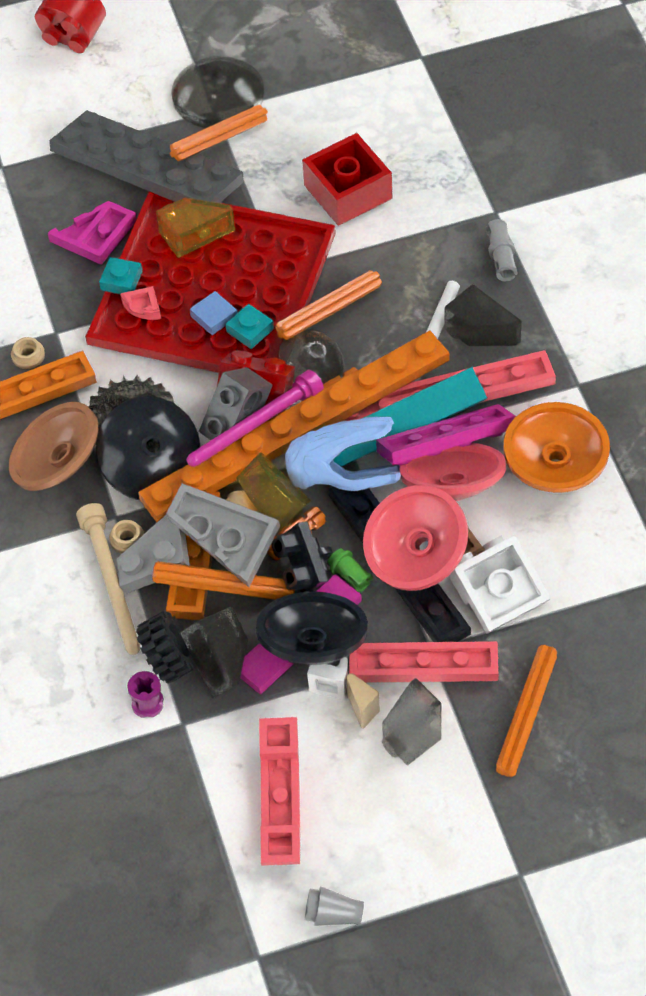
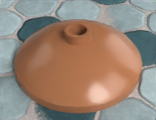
[9,402,98,491]

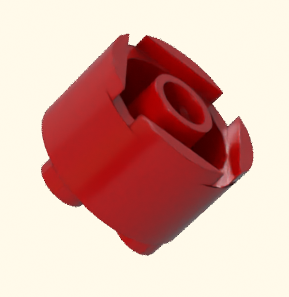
[34,0,106,54]

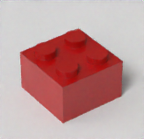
[302,133,393,226]

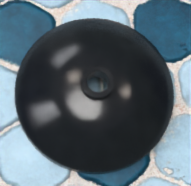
[96,396,201,500]
[256,592,368,665]

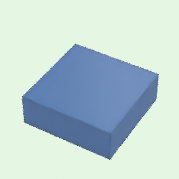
[190,291,237,335]

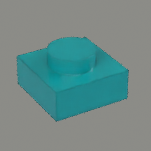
[99,257,143,294]
[226,304,274,349]

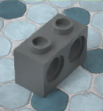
[199,367,273,440]

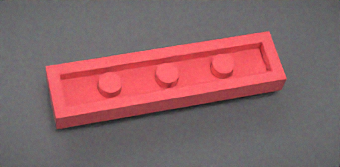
[349,641,499,683]

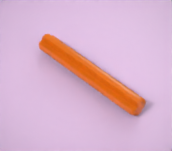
[169,105,268,161]
[275,270,382,340]
[152,561,295,600]
[496,645,557,777]

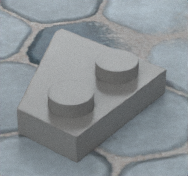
[116,514,190,594]

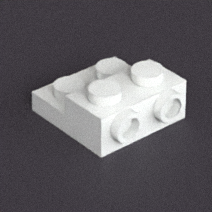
[449,535,551,634]

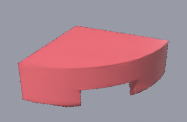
[120,286,161,320]

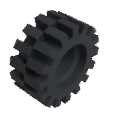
[136,611,197,684]

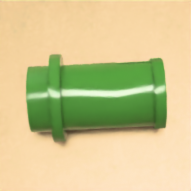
[327,548,373,593]

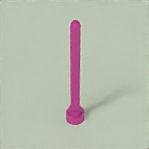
[187,370,324,467]

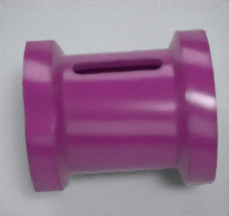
[127,671,164,718]

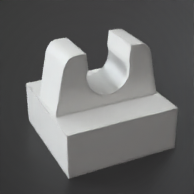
[307,657,348,699]

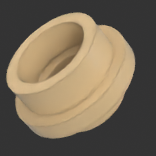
[11,337,45,369]
[109,520,144,554]

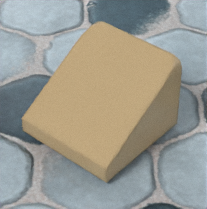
[346,673,380,729]

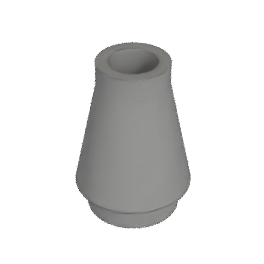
[305,886,364,926]

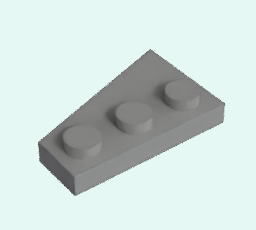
[166,483,280,587]

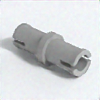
[486,219,518,281]

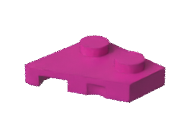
[48,201,137,265]

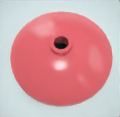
[399,443,506,501]
[363,485,468,591]

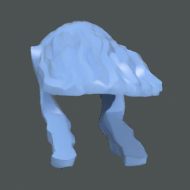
[285,417,401,491]

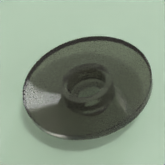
[278,329,344,384]

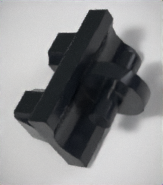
[271,521,333,592]

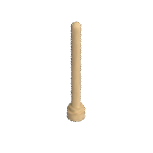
[76,503,140,655]

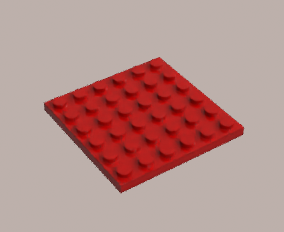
[85,191,336,373]

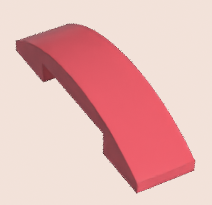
[259,717,300,866]

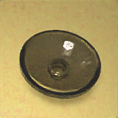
[171,56,264,128]

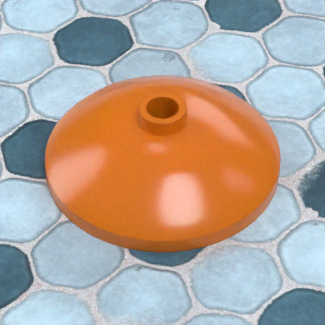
[503,402,610,493]

